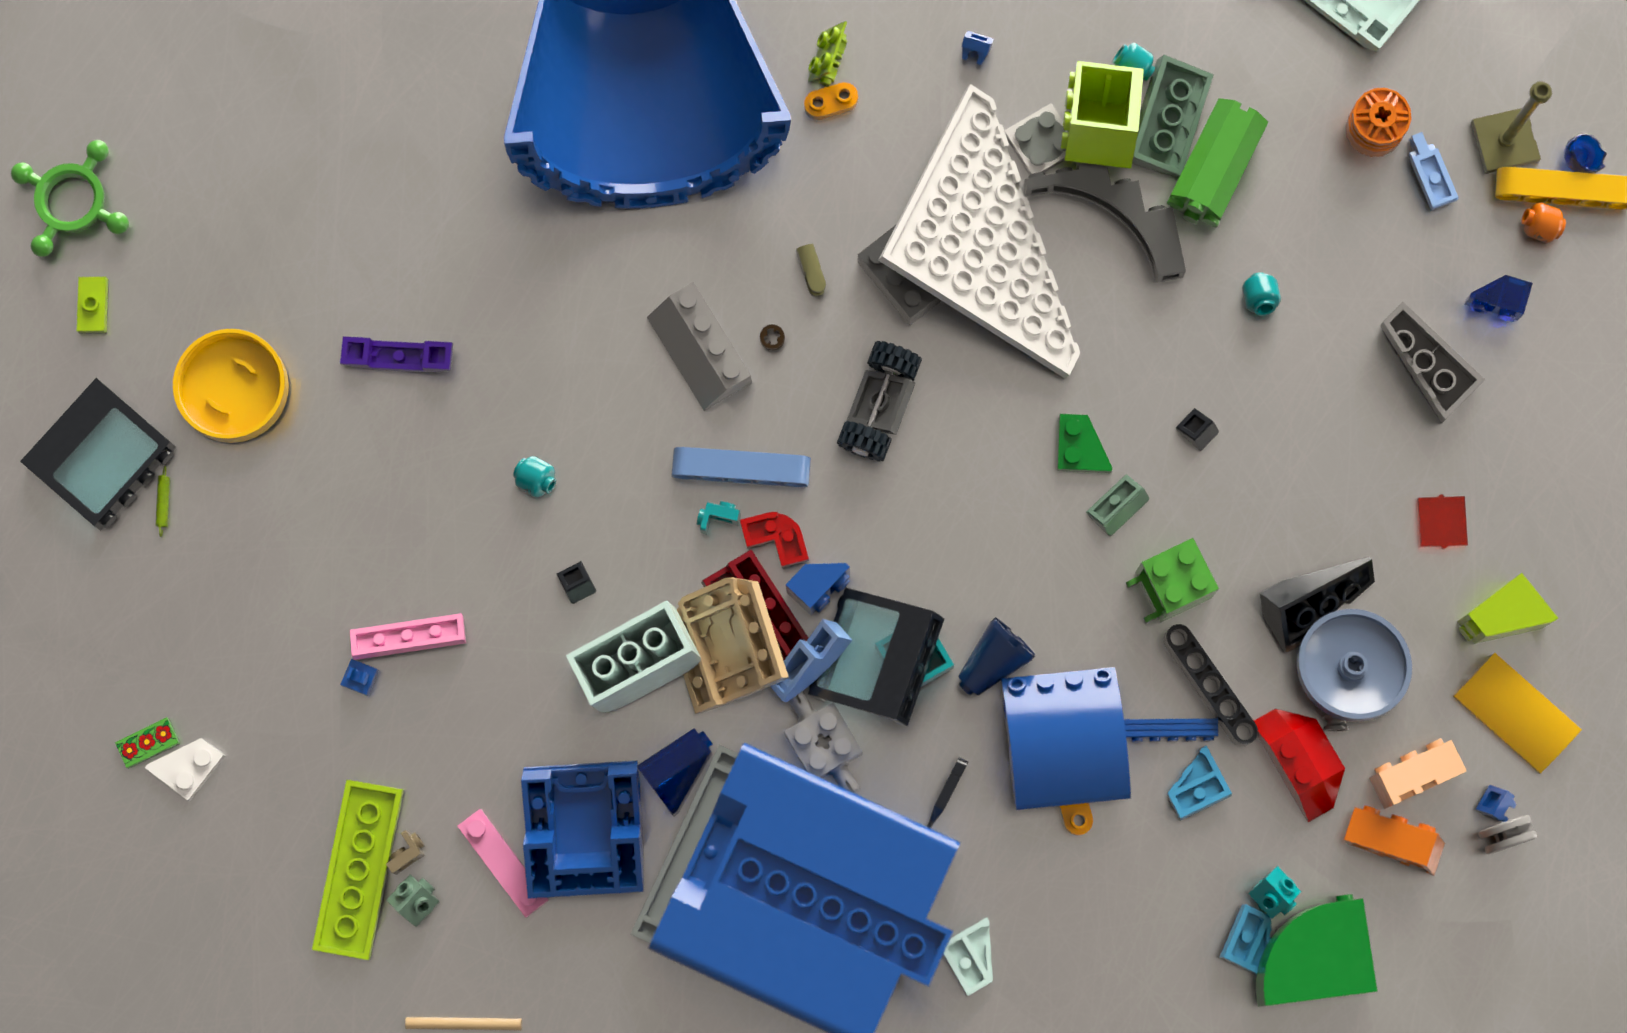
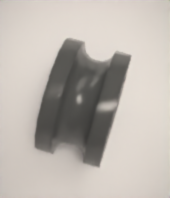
[1323,715,1349,732]

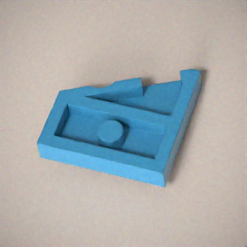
[1167,745,1232,821]
[1220,904,1272,975]

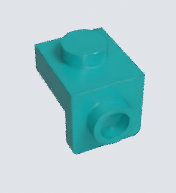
[696,501,741,535]

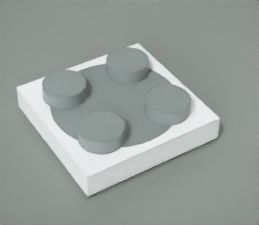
[1004,103,1067,175]

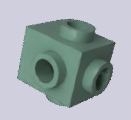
[387,874,440,927]

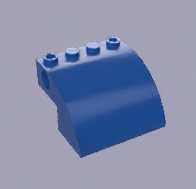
[1001,667,1131,810]
[521,760,644,899]

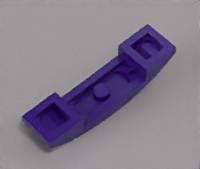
[340,336,453,372]

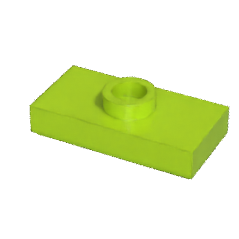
[77,277,108,333]

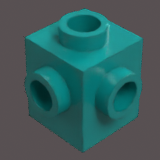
[1248,866,1302,919]

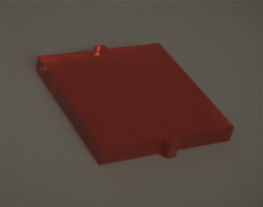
[1417,494,1468,549]

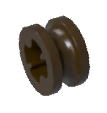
[760,324,785,351]

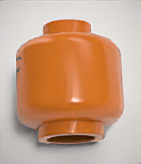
[1521,203,1566,243]

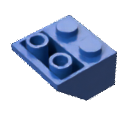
[786,563,850,616]

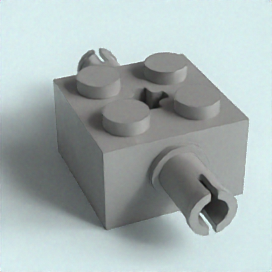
[784,690,863,792]

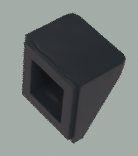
[1176,408,1219,451]
[557,561,596,604]

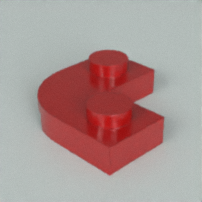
[740,512,809,568]

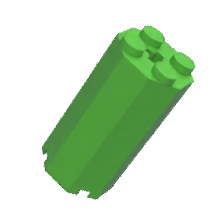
[1167,98,1268,227]

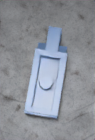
[1409,132,1459,211]

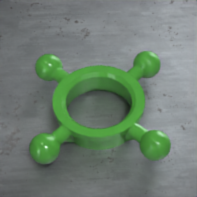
[11,140,129,257]

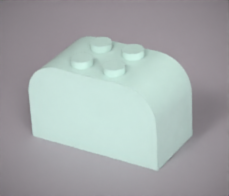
[566,600,701,712]

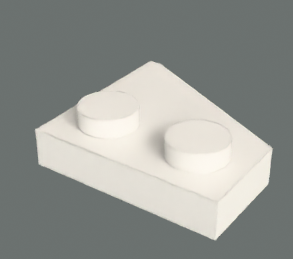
[145,738,225,801]

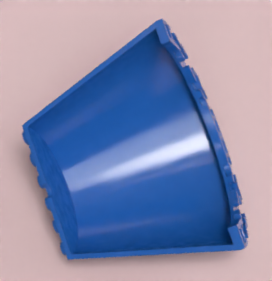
[504,0,791,209]

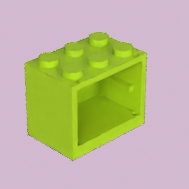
[1060,61,1144,169]

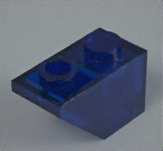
[1464,275,1533,322]

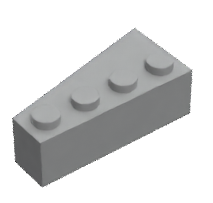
[1380,302,1485,423]

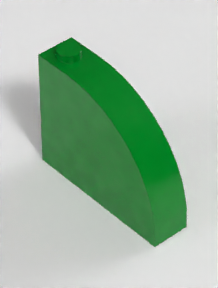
[1256,894,1378,1007]

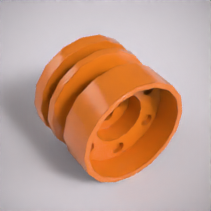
[1346,88,1412,157]

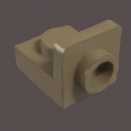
[386,830,425,875]

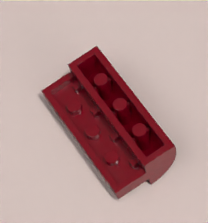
[701,549,809,661]

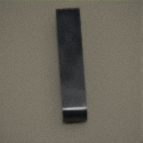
[1164,624,1258,747]

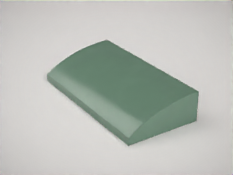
[1132,55,1214,177]

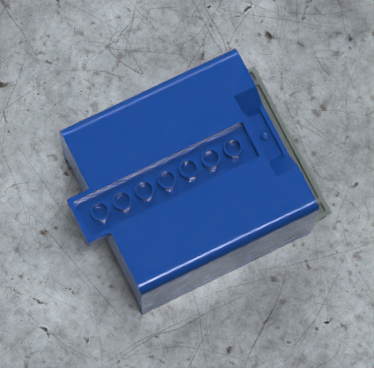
[631,743,961,1033]

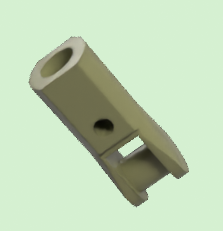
[796,244,826,297]

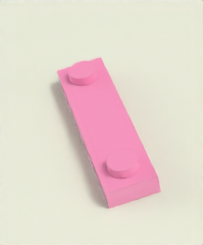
[350,613,466,660]
[457,809,549,918]

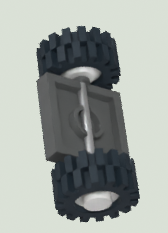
[837,341,922,461]

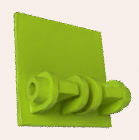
[808,21,848,86]

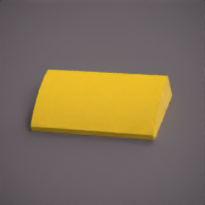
[1453,652,1582,774]

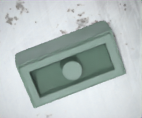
[1086,474,1149,536]

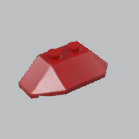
[1254,709,1345,822]

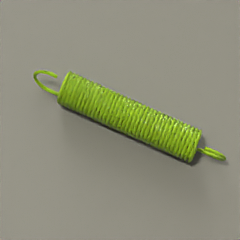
[155,466,170,537]

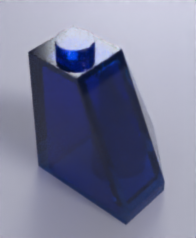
[637,728,713,817]

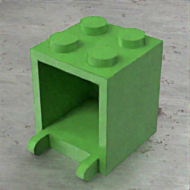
[1126,538,1219,623]

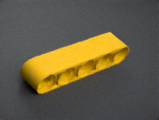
[1495,167,1627,209]

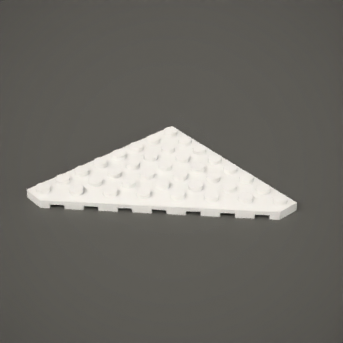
[878,84,1080,378]

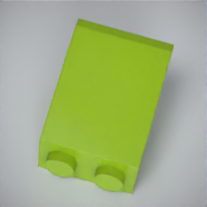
[1457,573,1558,644]

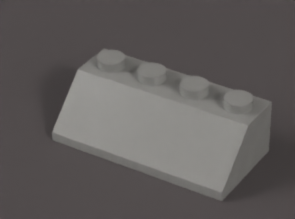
[647,282,752,411]

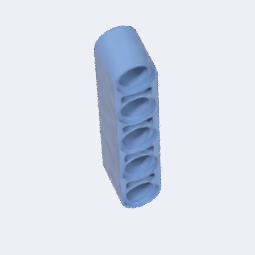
[672,447,811,487]

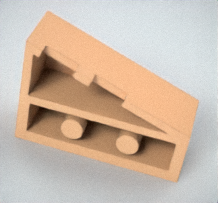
[1369,739,1467,809]

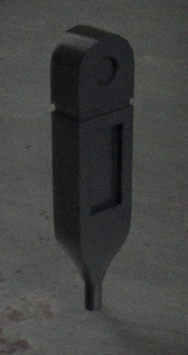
[927,757,969,829]

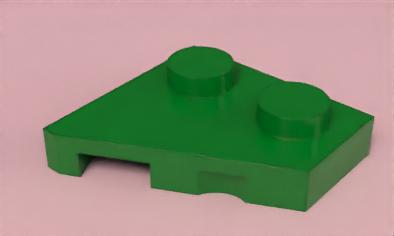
[1057,414,1112,473]

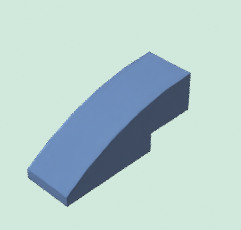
[770,619,852,702]

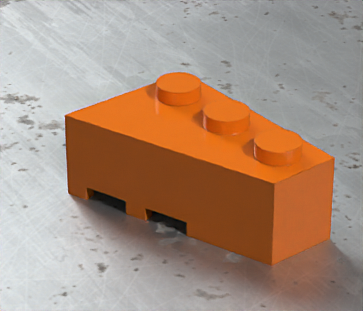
[1344,806,1445,875]

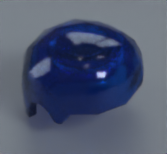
[1564,133,1607,174]

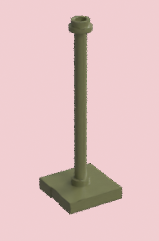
[1471,81,1552,174]

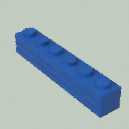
[1124,718,1219,742]

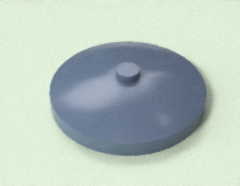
[1297,609,1412,722]

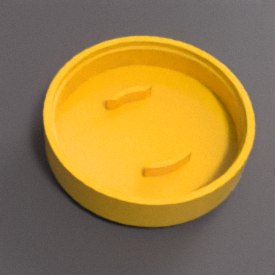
[173,329,289,443]

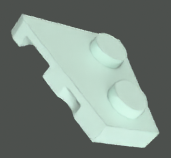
[944,918,993,996]

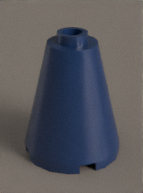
[958,617,1035,696]

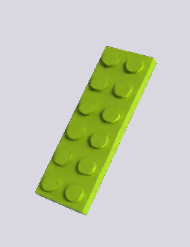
[312,779,404,960]

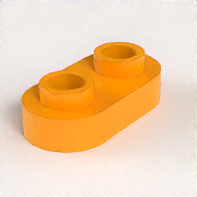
[804,82,858,120]
[1059,803,1093,836]

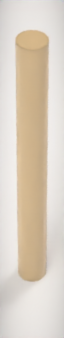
[405,1017,522,1030]

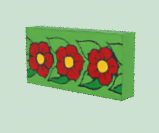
[115,717,180,769]

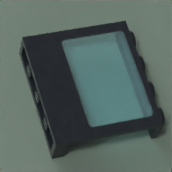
[20,378,176,531]
[808,587,945,726]

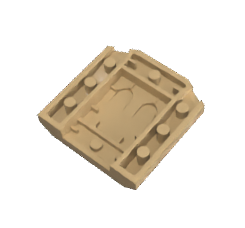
[677,578,788,714]

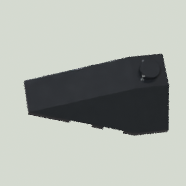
[1260,557,1375,653]

